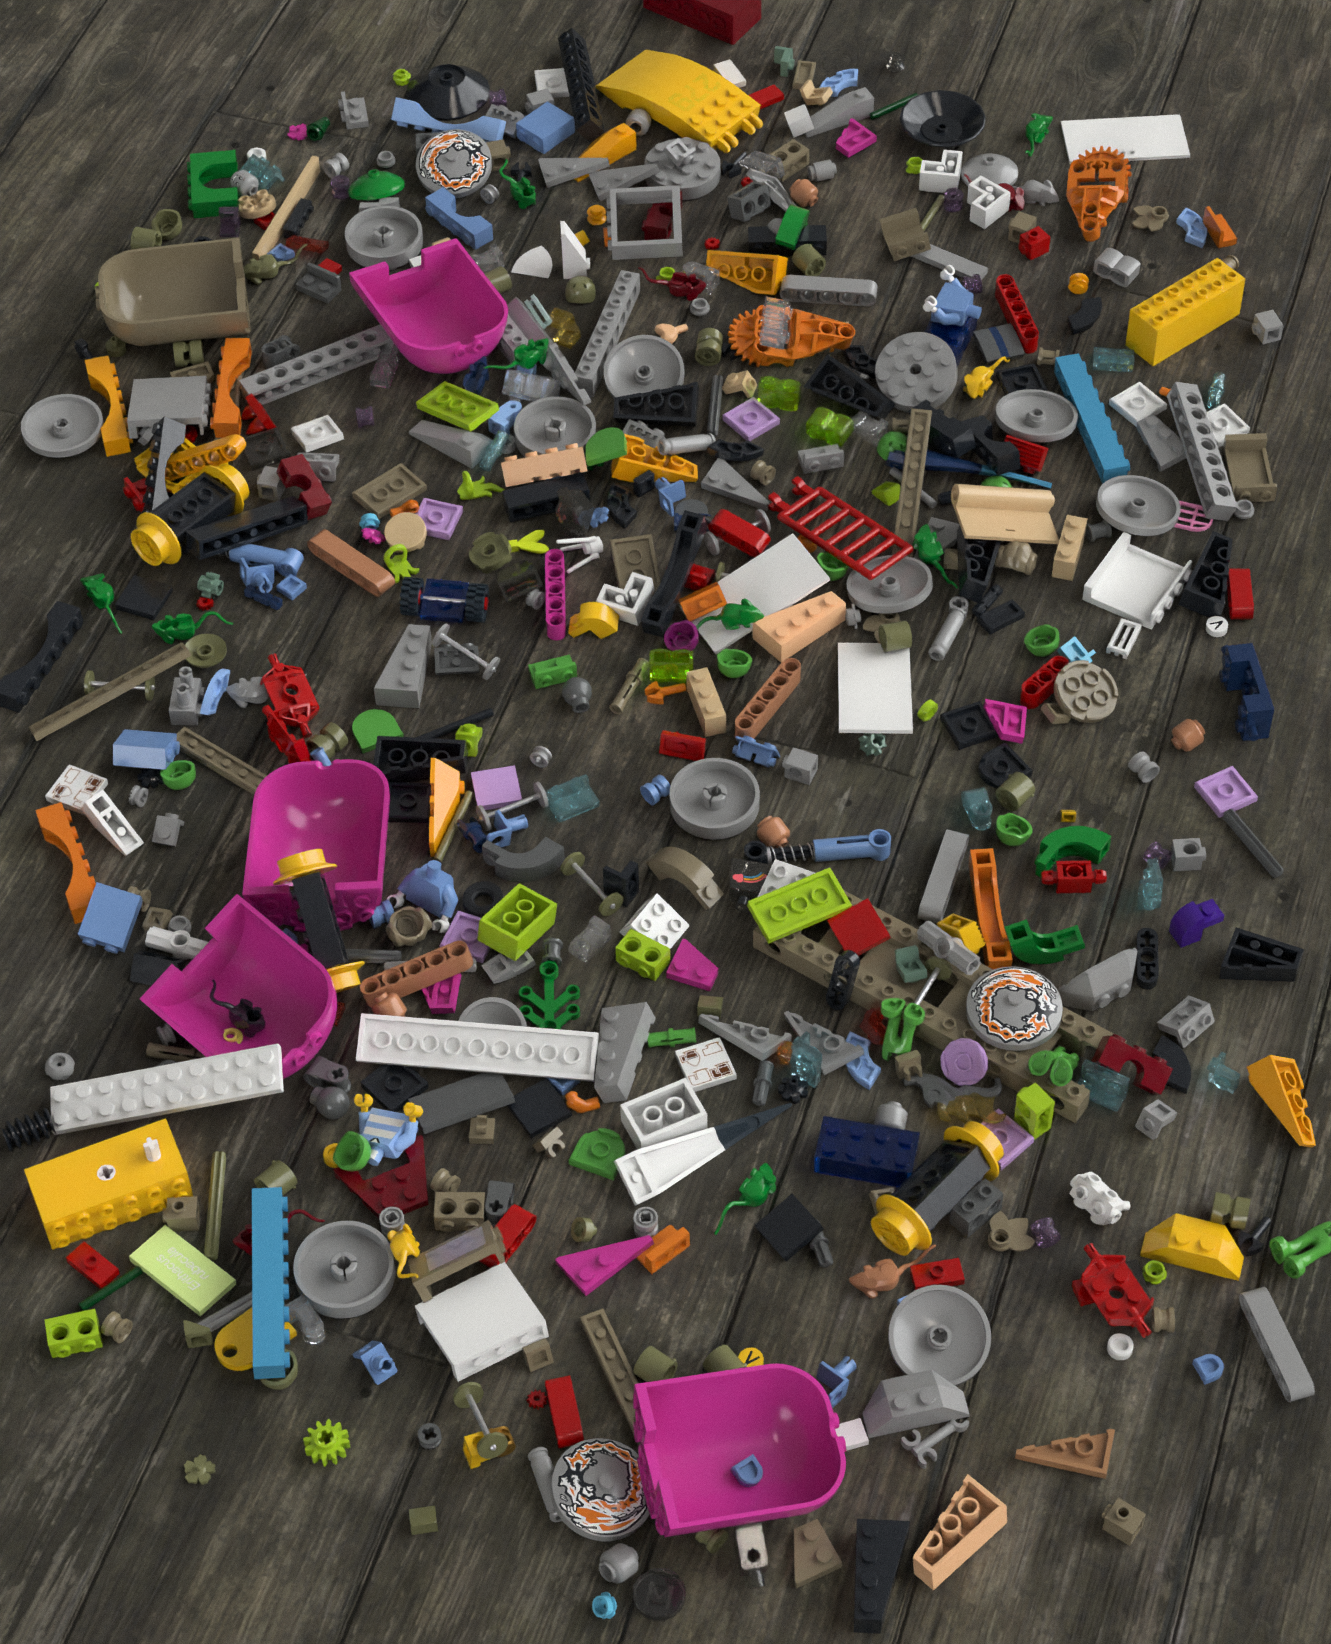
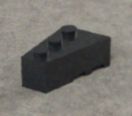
[908,400,976,458]
[1219,927,1304,982]

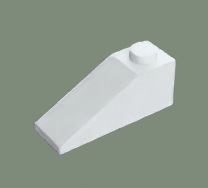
[560,221,590,279]
[81,790,144,857]

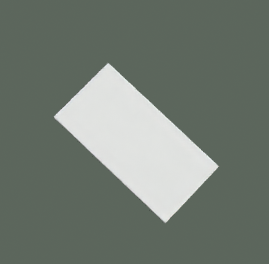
[1061,114,1190,164]
[679,533,830,654]
[838,643,913,734]

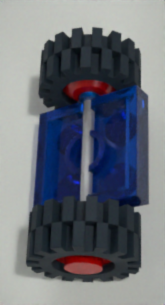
[400,577,489,623]

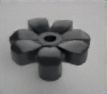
[137,768,164,789]
[778,1075,808,1104]

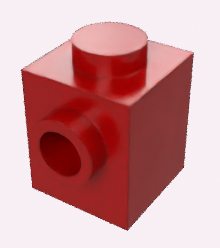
[1019,226,1050,260]

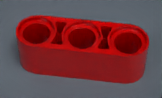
[708,509,771,557]
[1226,568,1254,620]
[1020,656,1069,709]
[479,1204,537,1268]
[545,1375,584,1449]

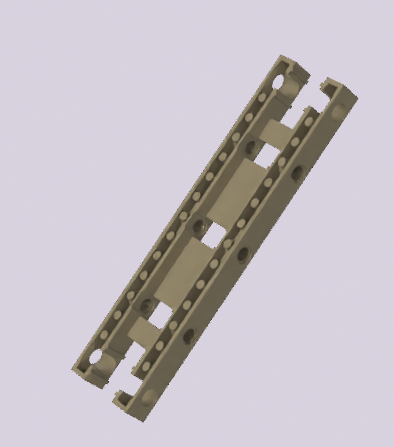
[753,890,1127,1123]

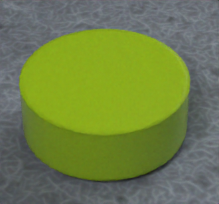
[917,699,938,722]

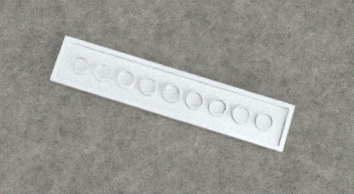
[356,1013,599,1082]
[50,1044,284,1135]

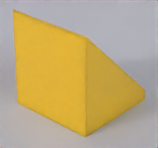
[574,230,590,246]
[1061,810,1076,822]

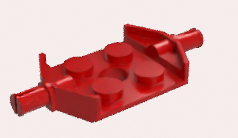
[260,653,320,738]
[262,705,312,764]
[1080,1243,1154,1338]

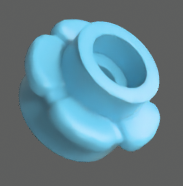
[359,513,380,529]
[592,1592,617,1619]

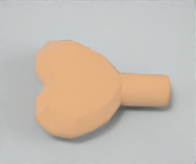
[654,324,688,344]

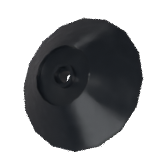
[406,64,491,120]
[899,90,986,148]

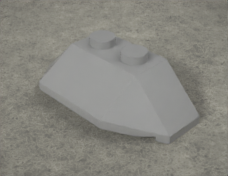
[1058,948,1138,1011]
[862,1370,970,1438]

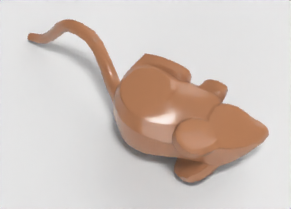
[849,1244,936,1299]

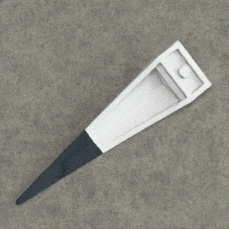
[614,1103,792,1206]

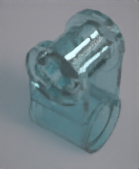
[961,787,993,830]

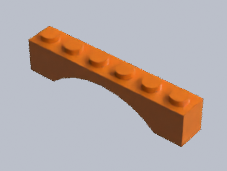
[210,338,252,438]
[35,802,96,924]
[969,848,1012,970]

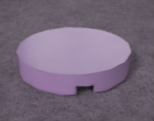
[941,1038,988,1086]

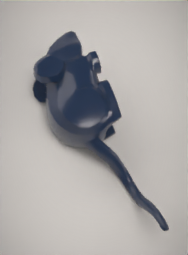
[463,356,489,395]

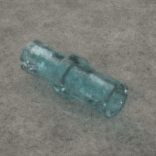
[1207,372,1226,409]
[479,430,509,472]

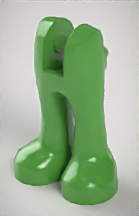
[880,998,925,1061]
[1028,1047,1079,1087]
[1269,1221,1331,1279]

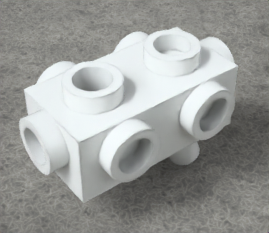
[1069,1171,1130,1226]

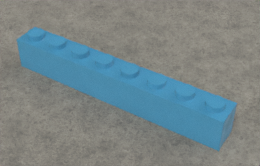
[1054,353,1130,484]
[252,1187,290,1379]

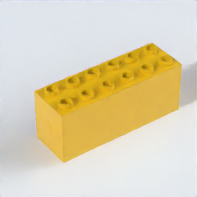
[1125,258,1245,366]

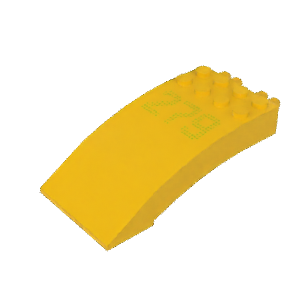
[596,50,763,154]

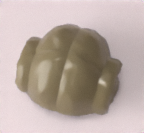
[995,541,1038,575]
[386,906,433,947]

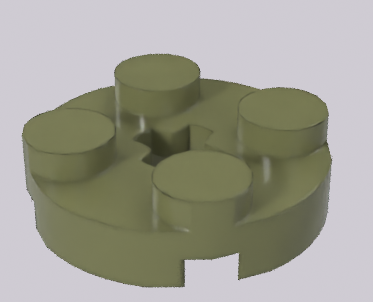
[469,532,512,574]

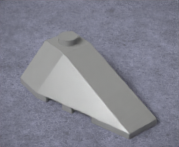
[804,87,874,138]
[409,420,498,469]

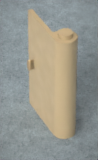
[951,484,1059,544]

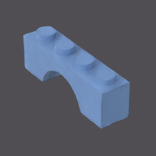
[425,187,493,250]

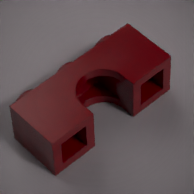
[642,191,682,240]
[276,454,332,520]
[1091,1034,1173,1095]

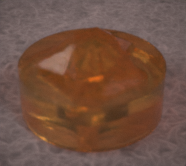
[777,1040,793,1065]

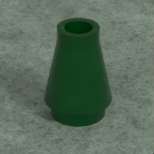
[306,117,330,141]

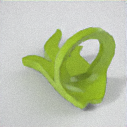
[458,471,505,500]
[384,544,419,583]

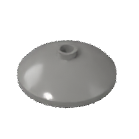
[961,153,1018,186]
[458,997,527,1027]

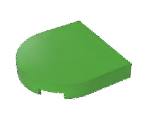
[586,427,627,467]
[352,709,403,754]
[569,1128,625,1181]

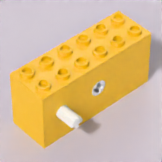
[24,1118,193,1250]

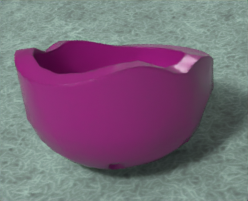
[664,620,699,655]

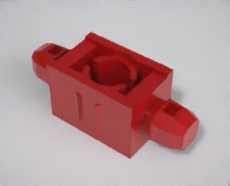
[1041,861,1107,893]

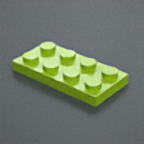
[416,381,500,432]
[747,867,852,944]

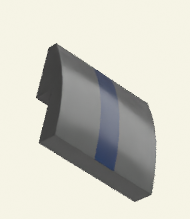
[972,323,1025,365]

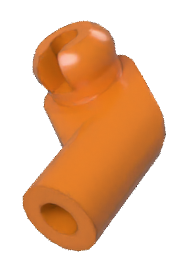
[389,499,419,518]
[565,1091,600,1113]

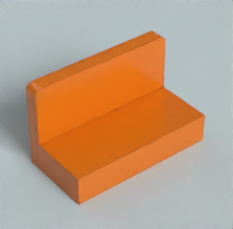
[1203,206,1237,248]
[679,582,727,621]
[636,1225,690,1274]

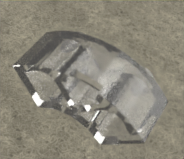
[759,296,793,349]
[502,370,562,402]

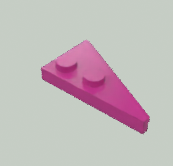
[555,1235,654,1296]

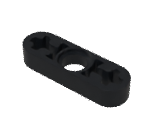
[1136,928,1159,990]
[826,950,860,1010]

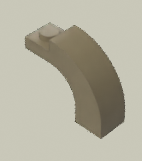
[646,847,724,910]

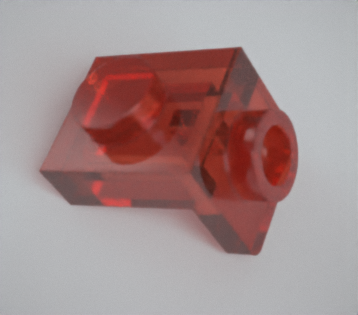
[859,1008,887,1045]

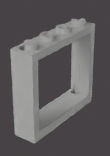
[606,185,683,260]

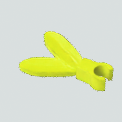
[508,530,549,554]

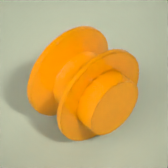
[587,205,606,225]
[1068,273,1089,294]

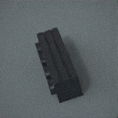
[283,198,314,240]

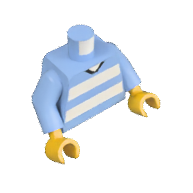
[354,1094,423,1166]

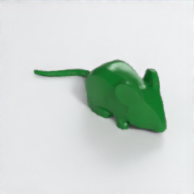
[1025,113,1053,157]
[499,159,536,209]
[484,338,549,369]
[912,524,958,588]
[80,573,122,634]
[696,598,764,630]
[152,611,233,644]
[714,1163,776,1235]

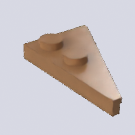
[1015,1429,1115,1479]

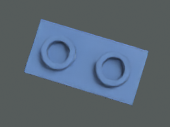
[732,736,780,768]

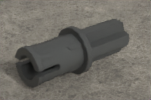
[752,1060,774,1107]
[810,1220,833,1268]

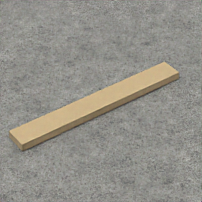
[252,156,320,260]

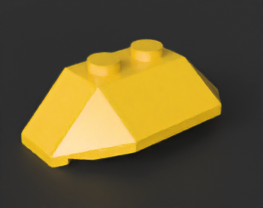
[1140,1213,1244,1281]

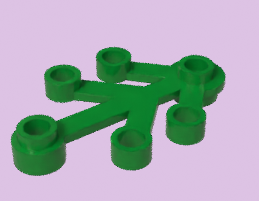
[519,961,580,1029]

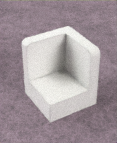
[784,104,814,137]

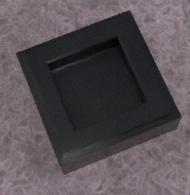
[633,470,654,498]

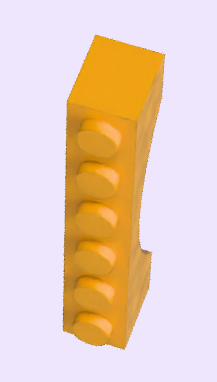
[85,356,133,457]

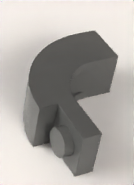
[482,837,565,882]

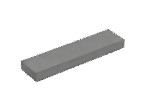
[911,244,988,284]

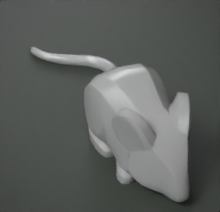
[1012,180,1059,206]
[226,674,307,708]

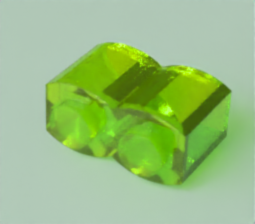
[758,376,801,411]
[806,407,854,447]
[649,649,694,683]

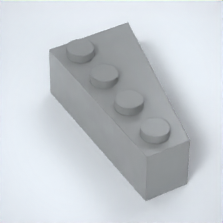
[374,624,432,708]
[594,1002,656,1103]

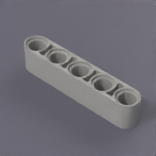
[780,275,878,306]
[507,297,564,371]
[918,830,969,924]
[1239,1287,1315,1402]

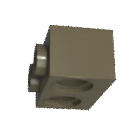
[766,139,809,182]
[434,1192,486,1232]

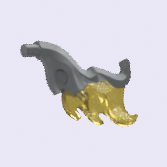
[903,1073,1006,1124]

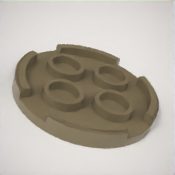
[1054,660,1118,723]

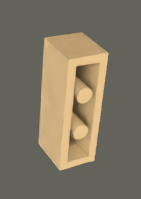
[1052,515,1088,581]
[686,667,726,737]

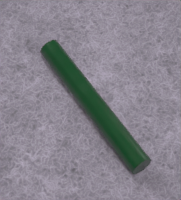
[869,93,918,120]
[78,1266,145,1311]

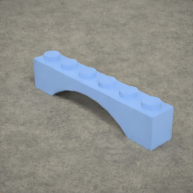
[391,97,506,142]

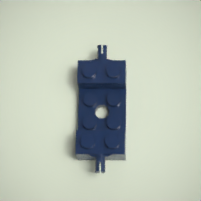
[1219,643,1274,741]

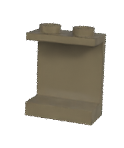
[879,208,931,261]

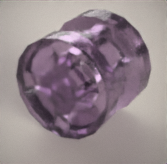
[488,88,507,107]
[330,175,350,199]
[944,188,964,212]
[961,274,983,294]
[355,406,375,428]
[1143,841,1172,870]
[1030,1217,1061,1248]

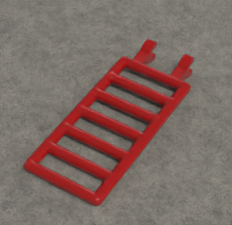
[768,476,914,580]

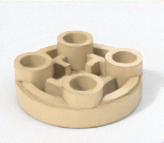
[238,189,276,219]
[384,512,427,553]

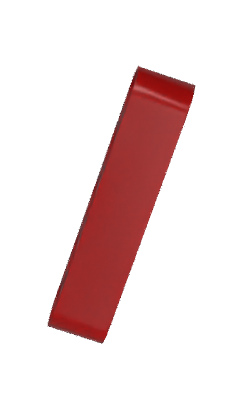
[995,274,1039,354]

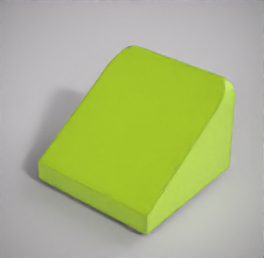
[871,481,900,506]

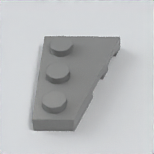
[1136,414,1186,472]

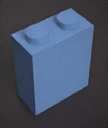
[516,101,575,154]
[113,729,180,770]
[78,882,143,954]

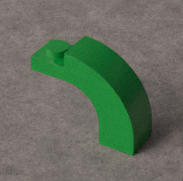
[775,204,810,250]
[1034,826,1111,878]
[1005,919,1085,964]

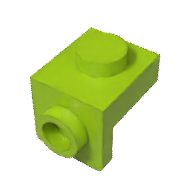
[455,724,482,757]

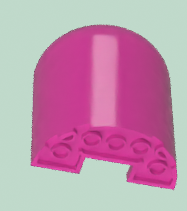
[349,238,508,374]
[242,759,390,932]
[140,894,337,1079]
[633,1364,846,1537]

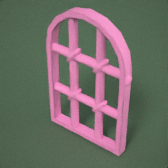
[1174,501,1213,532]

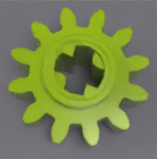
[303,1419,350,1467]

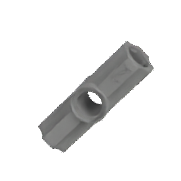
[917,921,981,975]

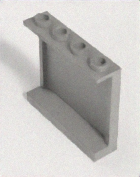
[127,376,212,439]

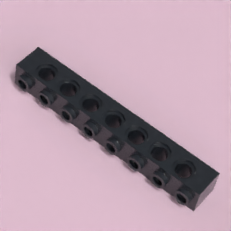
[558,27,605,143]

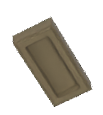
[792,60,816,90]

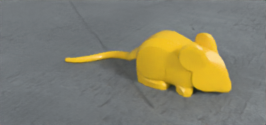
[963,356,1010,399]
[387,1223,420,1278]

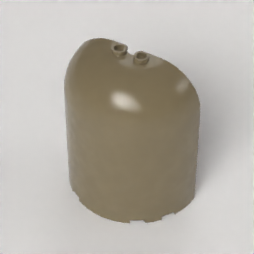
[95,238,251,346]

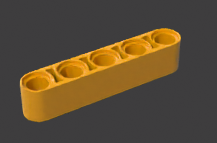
[165,434,246,481]

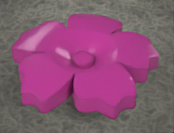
[288,123,307,141]
[361,528,386,544]

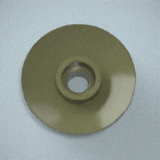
[185,634,227,668]

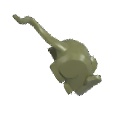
[243,244,307,284]

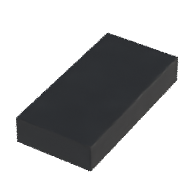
[977,599,1025,635]

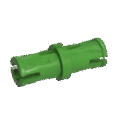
[648,1027,696,1048]

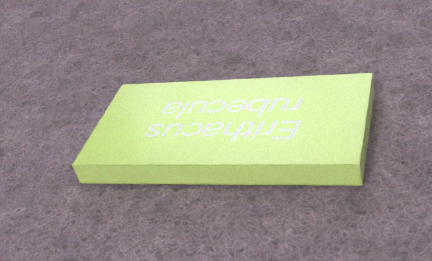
[129,1225,236,1317]

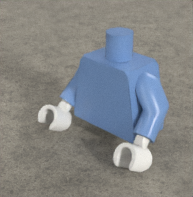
[923,265,982,326]
[387,860,458,933]

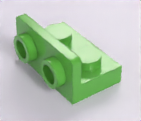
[528,654,577,689]

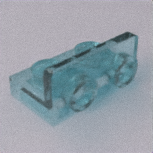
[239,154,285,191]
[1092,347,1135,372]
[547,774,600,823]
[1137,858,1163,910]
[790,1031,822,1088]
[1077,1059,1130,1112]

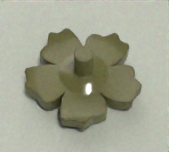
[184,1454,215,1485]

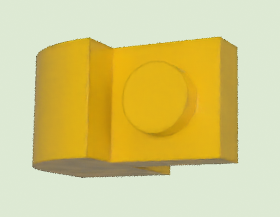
[568,602,619,639]

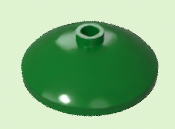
[348,169,405,200]

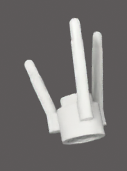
[556,536,603,574]

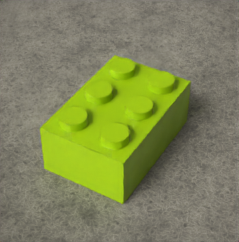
[477,883,557,961]

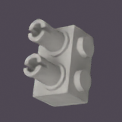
[169,666,206,726]

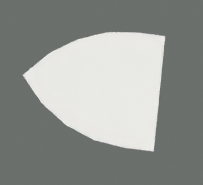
[511,246,552,278]

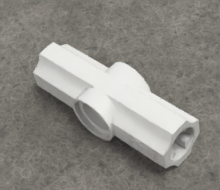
[145,926,208,960]

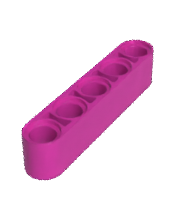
[545,549,566,641]

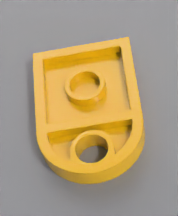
[215,1307,297,1371]

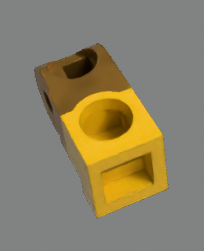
[463,1426,516,1469]

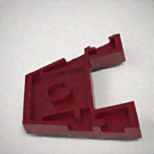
[333,1135,429,1219]

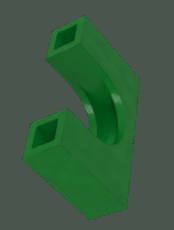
[187,150,239,218]

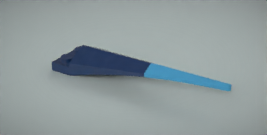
[884,450,1052,489]

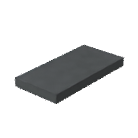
[408,1072,515,1134]

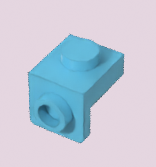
[1057,637,1096,663]

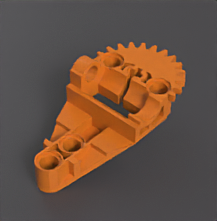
[1066,146,1132,242]
[727,305,855,367]

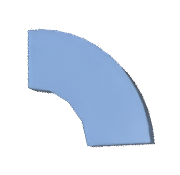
[819,69,858,97]
[1176,208,1207,248]
[200,668,230,715]
[846,1032,881,1090]

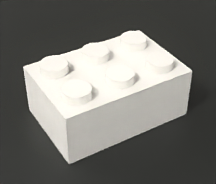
[620,1078,708,1150]

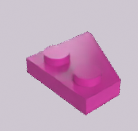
[836,118,877,158]
[983,699,1027,744]
[666,939,718,991]
[422,973,461,1014]

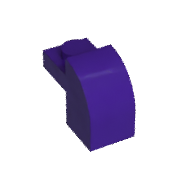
[1169,899,1224,948]

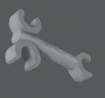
[901,1419,969,1469]

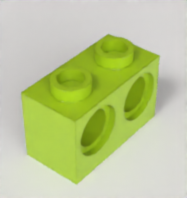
[616,929,670,981]
[1014,1082,1055,1140]
[44,1309,103,1358]

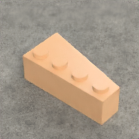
[501,443,588,487]
[753,591,846,663]
[913,1474,1007,1590]

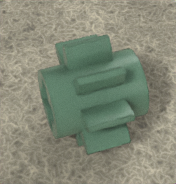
[197,572,224,599]
[858,733,887,756]

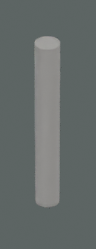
[889,467,937,508]

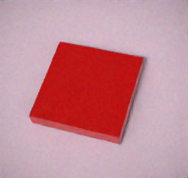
[827,898,891,956]

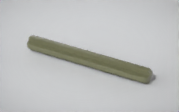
[204,1151,226,1261]

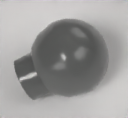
[562,677,592,713]
[310,1086,350,1120]

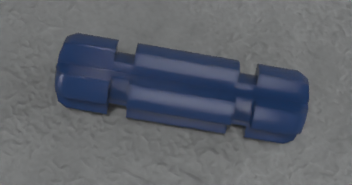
[244,585,283,610]

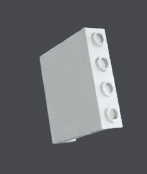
[1082,532,1193,629]
[415,1262,549,1382]

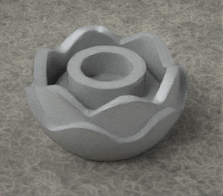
[45,1053,75,1080]

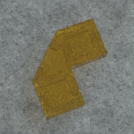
[549,307,581,349]

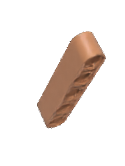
[307,529,395,597]
[735,658,801,741]
[360,941,473,1008]

